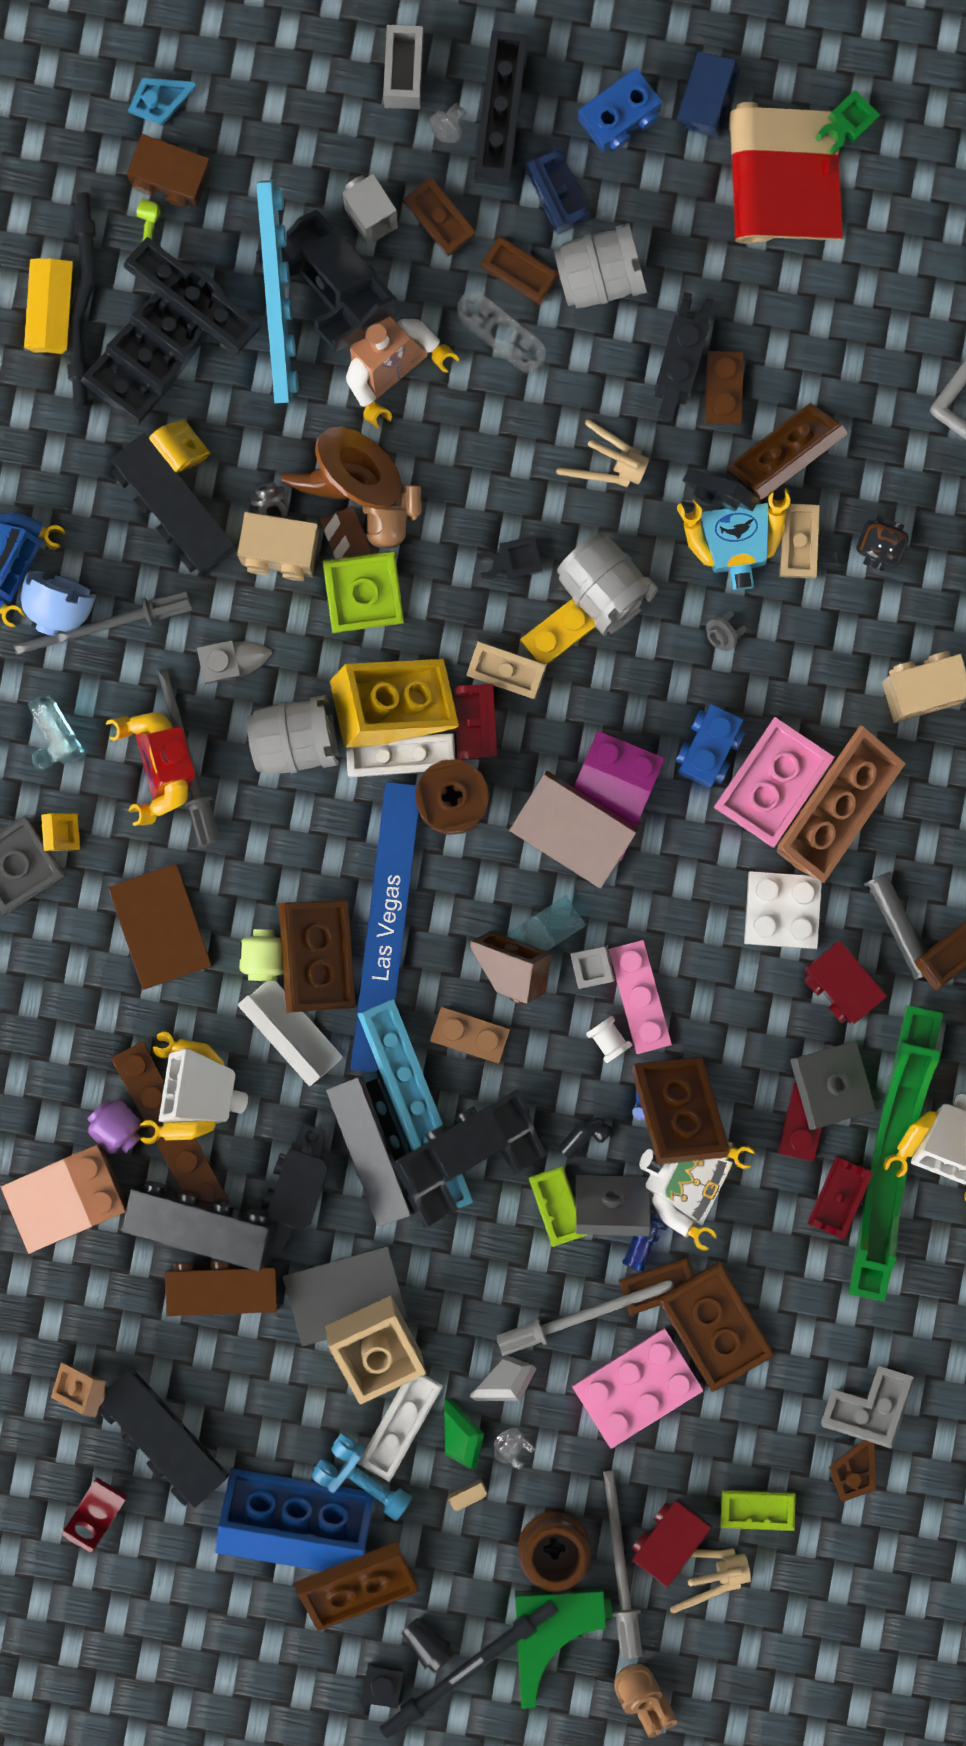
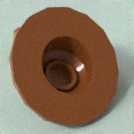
[281,427,402,509]

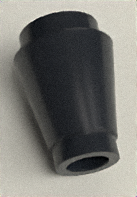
[401,1618,455,1674]

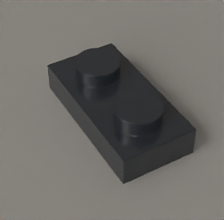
[682,468,759,511]

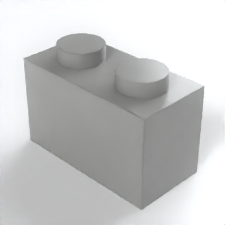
[383,25,423,109]
[342,174,398,246]

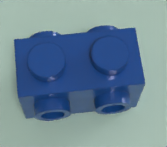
[577,68,662,153]
[675,704,746,789]

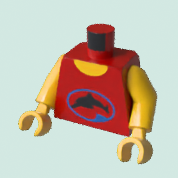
[106,712,195,826]

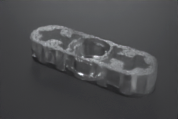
[458,292,546,373]

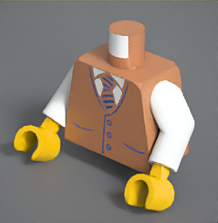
[346,316,459,429]

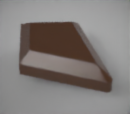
[829,1439,876,1502]

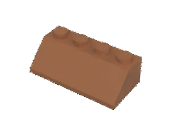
[777,725,905,883]

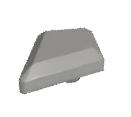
[470,1355,537,1401]

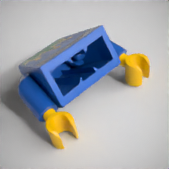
[0,512,65,627]

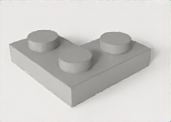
[821,1366,914,1449]

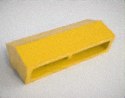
[24,258,73,354]

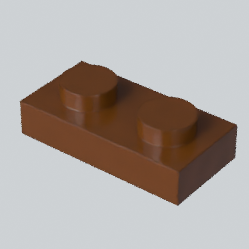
[403,177,476,258]
[705,351,743,426]

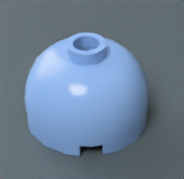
[20,571,96,636]

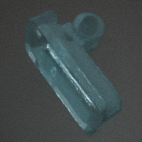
[28,694,85,769]

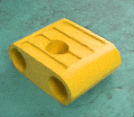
[149,419,210,473]

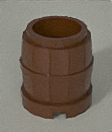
[415,759,488,835]
[518,1510,592,1591]

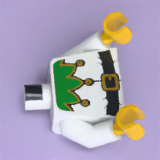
[639,1142,756,1250]

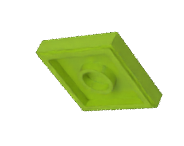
[322,551,404,633]

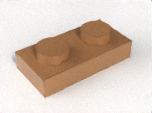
[430,1007,510,1064]
[51,1362,106,1417]

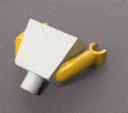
[140,1032,248,1144]
[884,1094,966,1201]

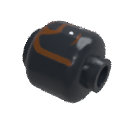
[856,515,909,571]

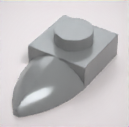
[197,640,272,684]

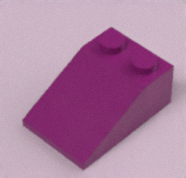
[574,731,665,861]

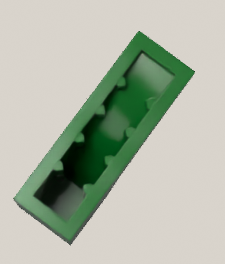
[515,1586,612,1709]

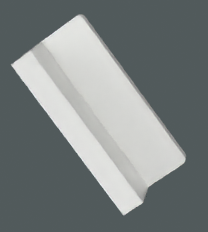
[237,981,342,1087]

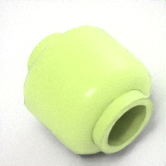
[239,929,283,981]

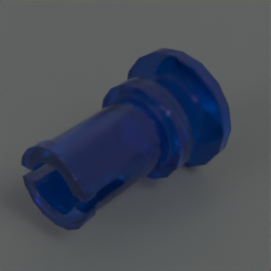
[622,1215,668,1271]

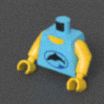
[677,488,790,591]

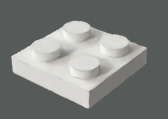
[744,871,822,949]

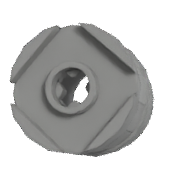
[554,223,647,308]
[557,534,658,636]
[247,695,339,775]

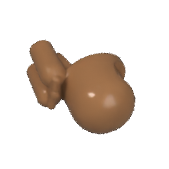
[362,485,422,548]
[614,1664,677,1738]

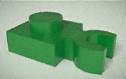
[815,90,880,155]

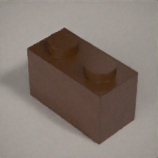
[126,134,212,208]

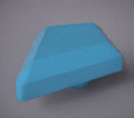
[128,78,196,126]

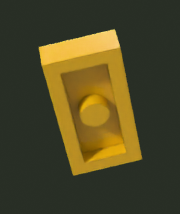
[520,598,595,665]

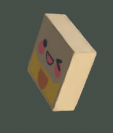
[448,1479,487,1511]

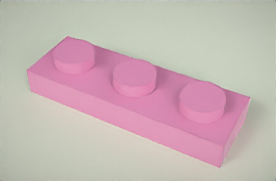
[609,940,672,1054]

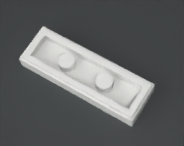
[346,733,455,778]
[358,1375,443,1482]

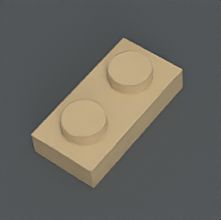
[779,504,820,579]
[466,641,547,699]

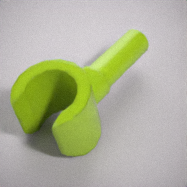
[136,198,161,240]

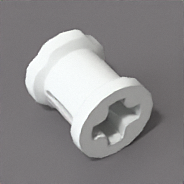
[586,1016,633,1064]

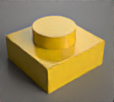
[41,813,80,851]

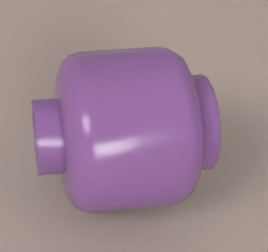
[87,1099,142,1154]

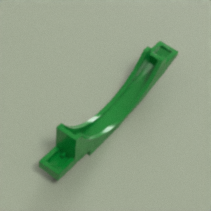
[848,1005,943,1302]

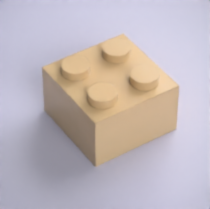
[237,512,320,581]
[882,651,966,723]
[325,1296,426,1405]

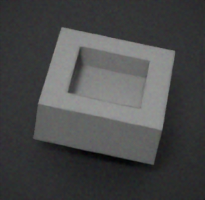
[570,945,616,989]

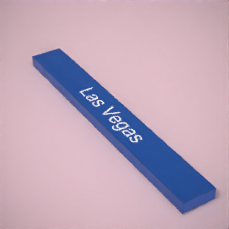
[350,782,419,1072]

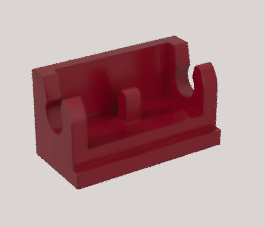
[453,683,497,761]
[807,1157,873,1240]

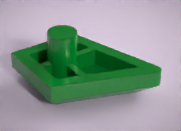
[444,1399,484,1469]

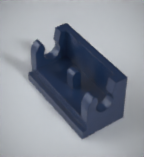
[677,51,740,139]
[526,150,592,235]

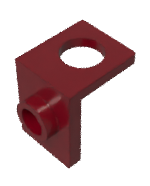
[61,1477,127,1553]

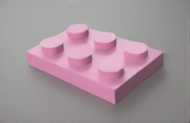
[713,717,835,848]
[572,1328,703,1449]

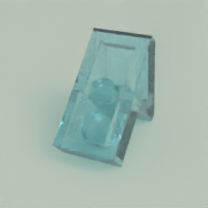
[506,895,586,952]

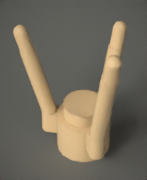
[556,420,650,488]
[670,1548,751,1613]

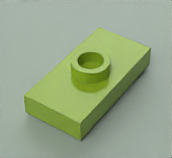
[529,1166,587,1247]
[720,1489,796,1531]

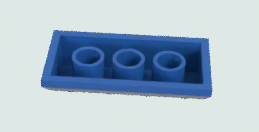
[215,1468,374,1571]

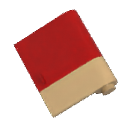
[729,102,842,244]

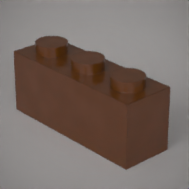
[165,1261,279,1316]

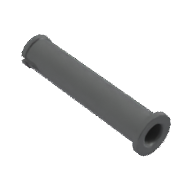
[864,871,925,980]

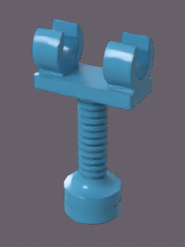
[311,1434,412,1521]

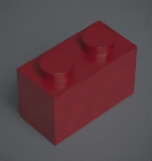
[803,941,887,1025]
[632,1500,713,1587]

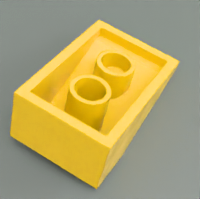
[330,659,459,748]

